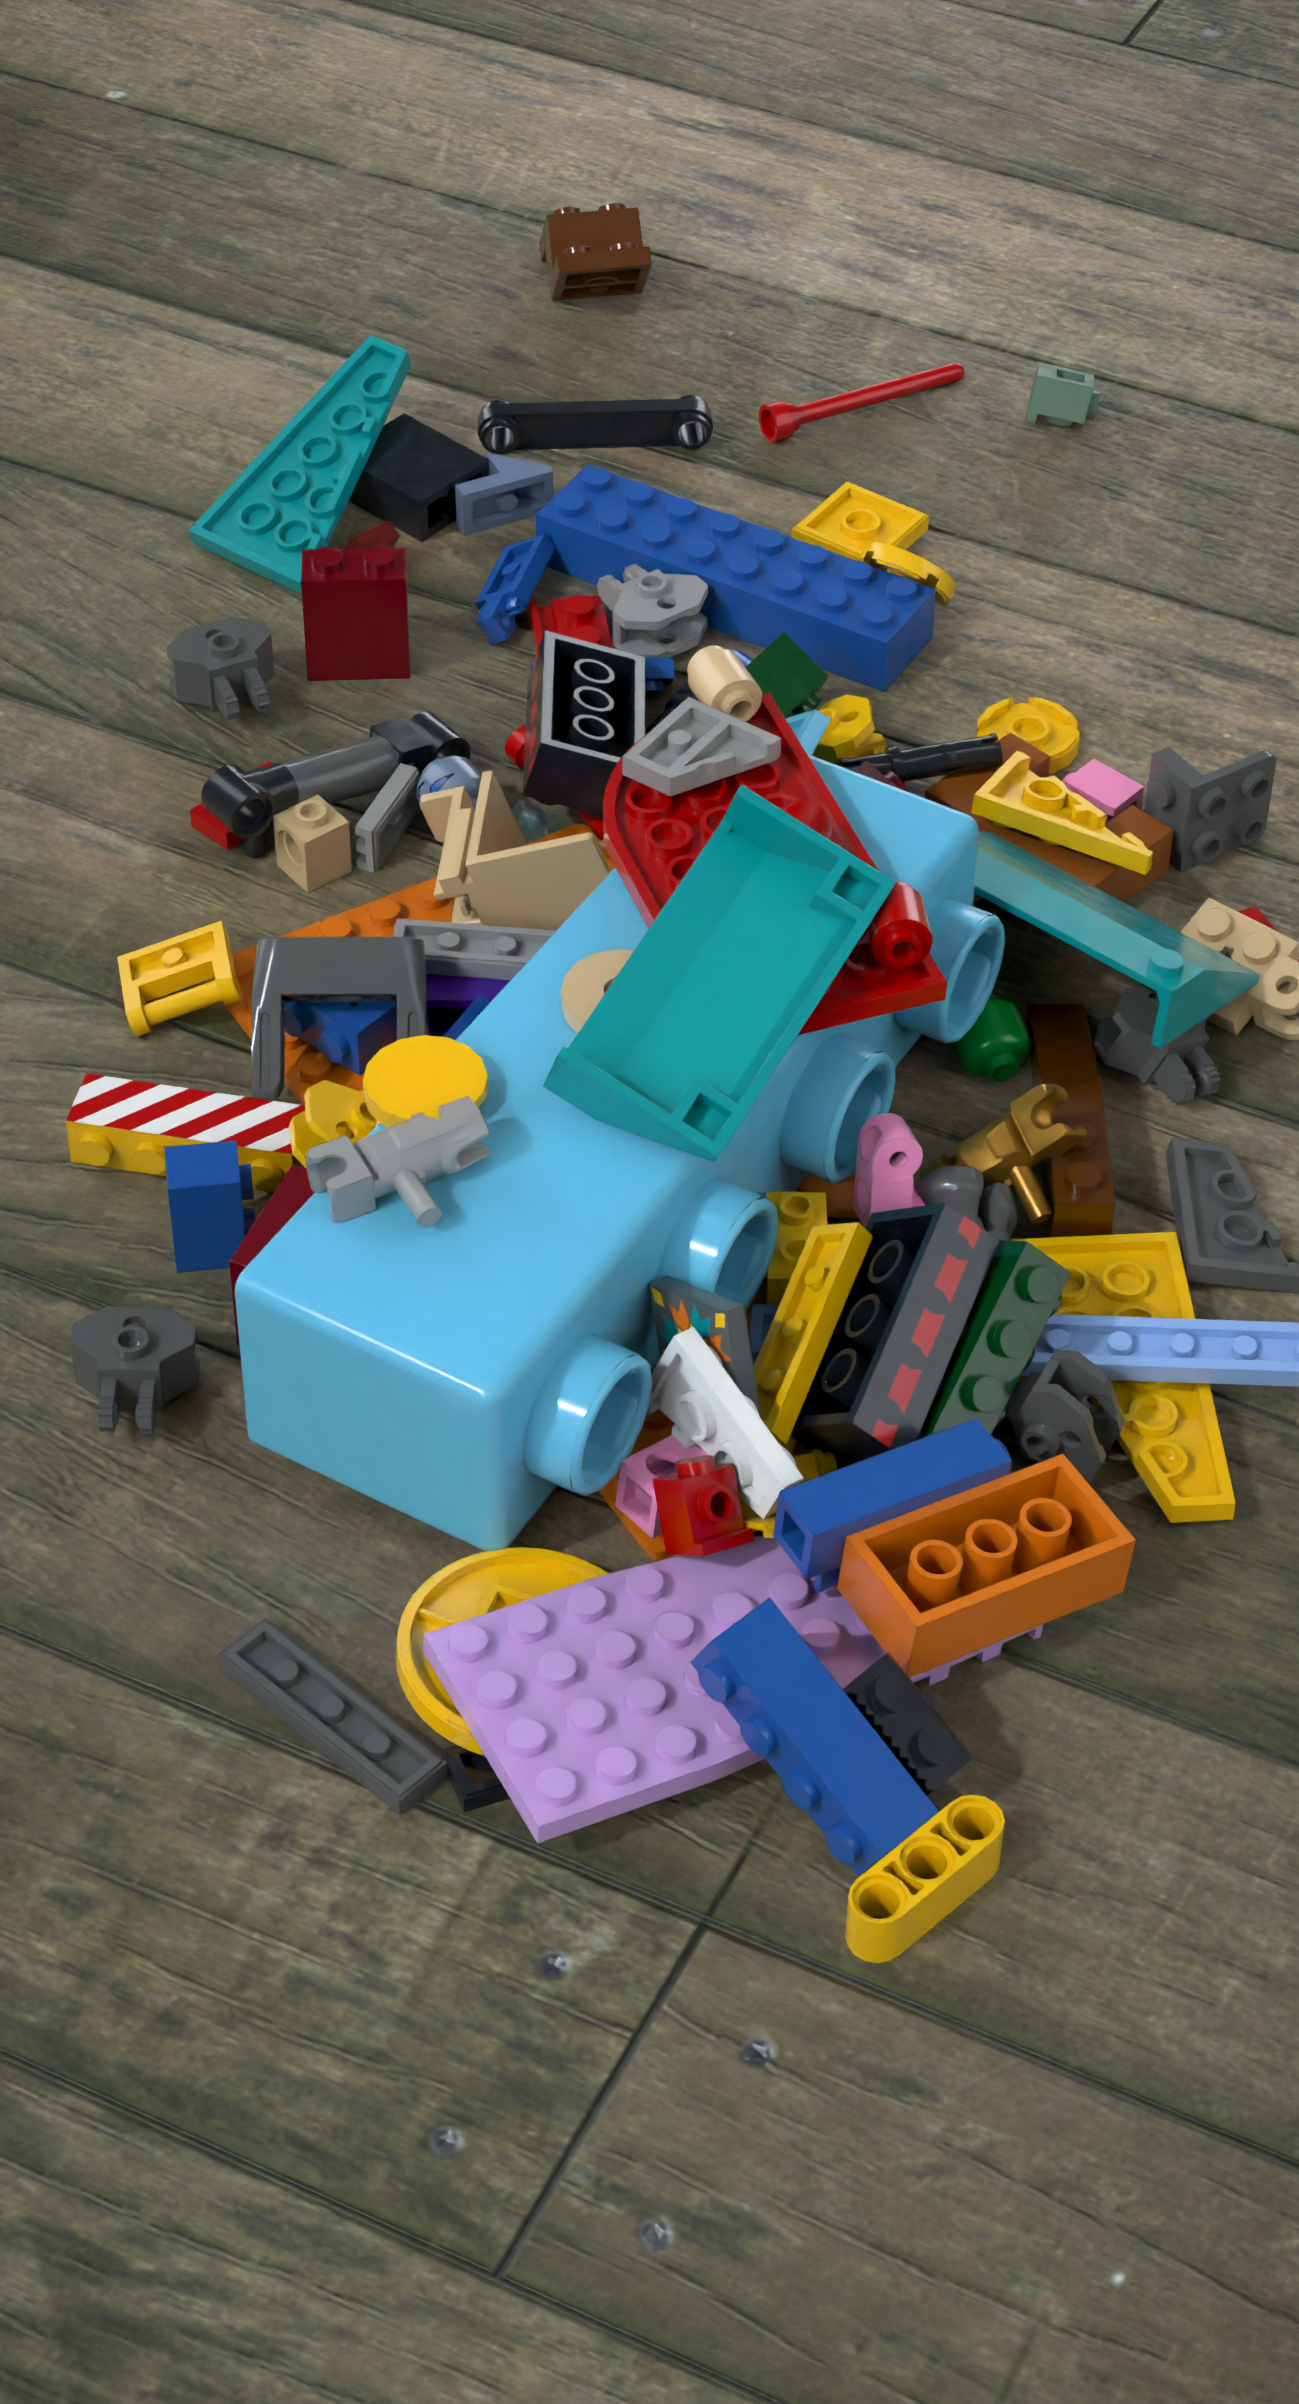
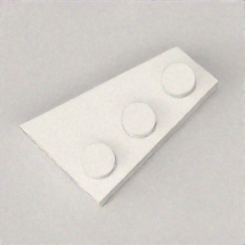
[647,1327,804,1519]

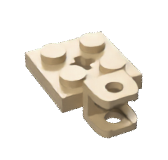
[1181,898,1299,1041]

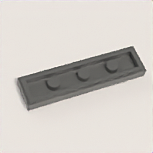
[217,1619,448,1815]

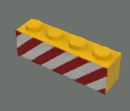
[66,1073,306,1193]

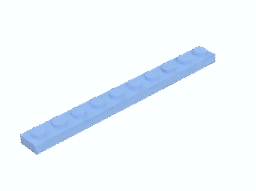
[749,1304,1299,1387]

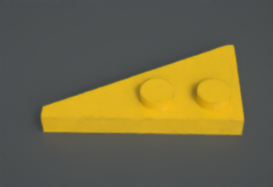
[971,751,1153,875]

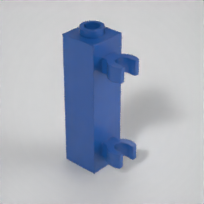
[773,1418,1012,1593]

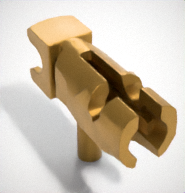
[919,1083,1086,1225]

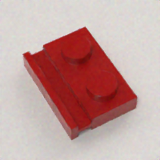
[529,595,613,655]

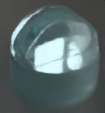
[512,799,549,843]

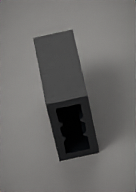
[349,413,489,542]

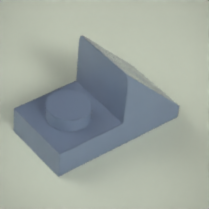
[455,453,554,536]

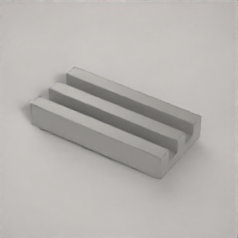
[355,763,420,873]

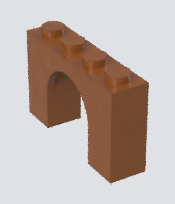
[925,732,1174,903]

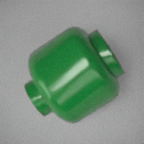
[952,994,1031,1082]

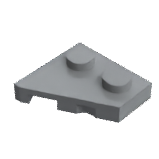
[622,697,781,796]

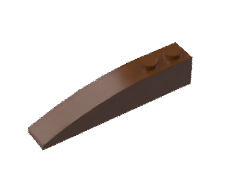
[1026,1004,1115,1237]

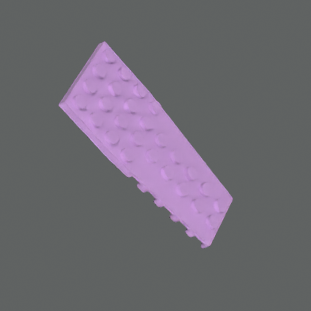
[423,1535,1044,1844]

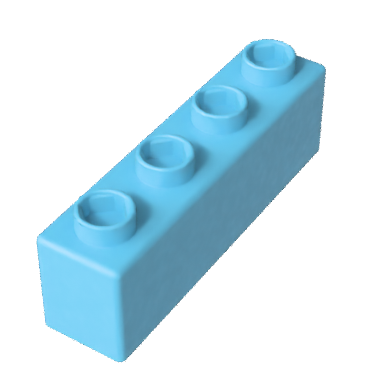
[235,754,1005,1551]

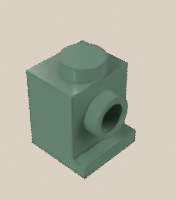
[1026,362,1101,426]

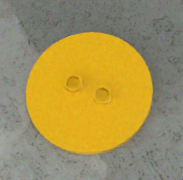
[396,1547,609,1756]

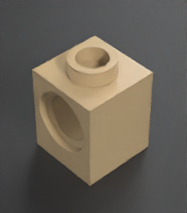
[273,794,352,893]

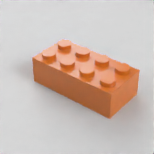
[837,1454,1136,1678]

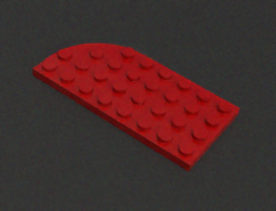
[603,693,947,1035]

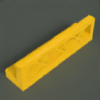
[754,1222,873,1454]

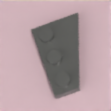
[1166,1138,1299,1294]

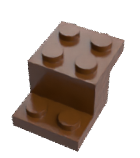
[539,203,652,301]

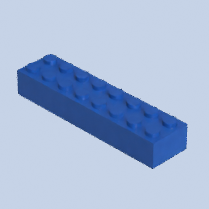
[535,464,936,692]

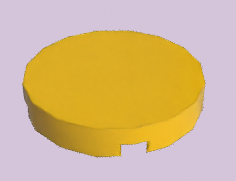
[859,542,957,606]
[976,697,1080,774]
[363,1035,488,1128]

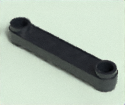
[477,395,713,454]

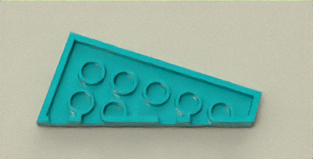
[188,335,412,595]

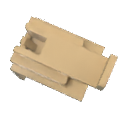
[419,770,611,930]

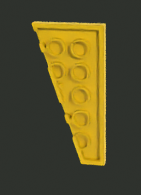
[1011,1232,1236,1523]

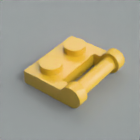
[117,920,243,1037]

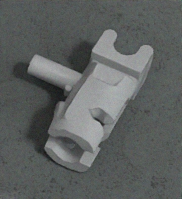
[306,1096,491,1227]

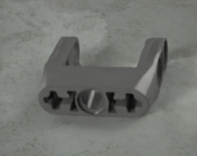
[251,937,428,1101]

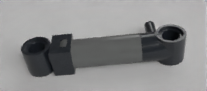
[201,711,470,858]

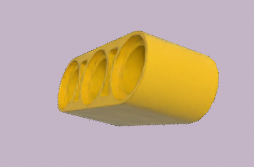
[845,1795,1005,1963]

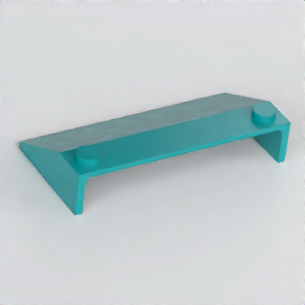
[543,784,896,1162]
[974,831,1260,1049]

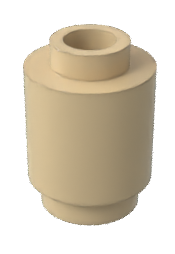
[687,645,762,722]

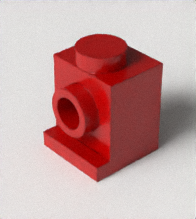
[652,1455,755,1557]

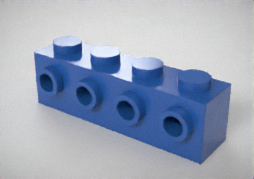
[690,1597,939,1876]

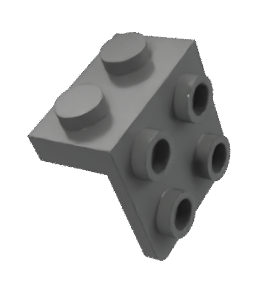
[1144,747,1277,872]

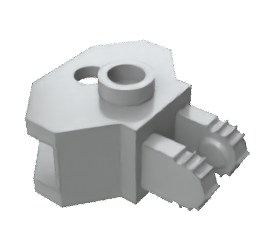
[596,564,708,658]

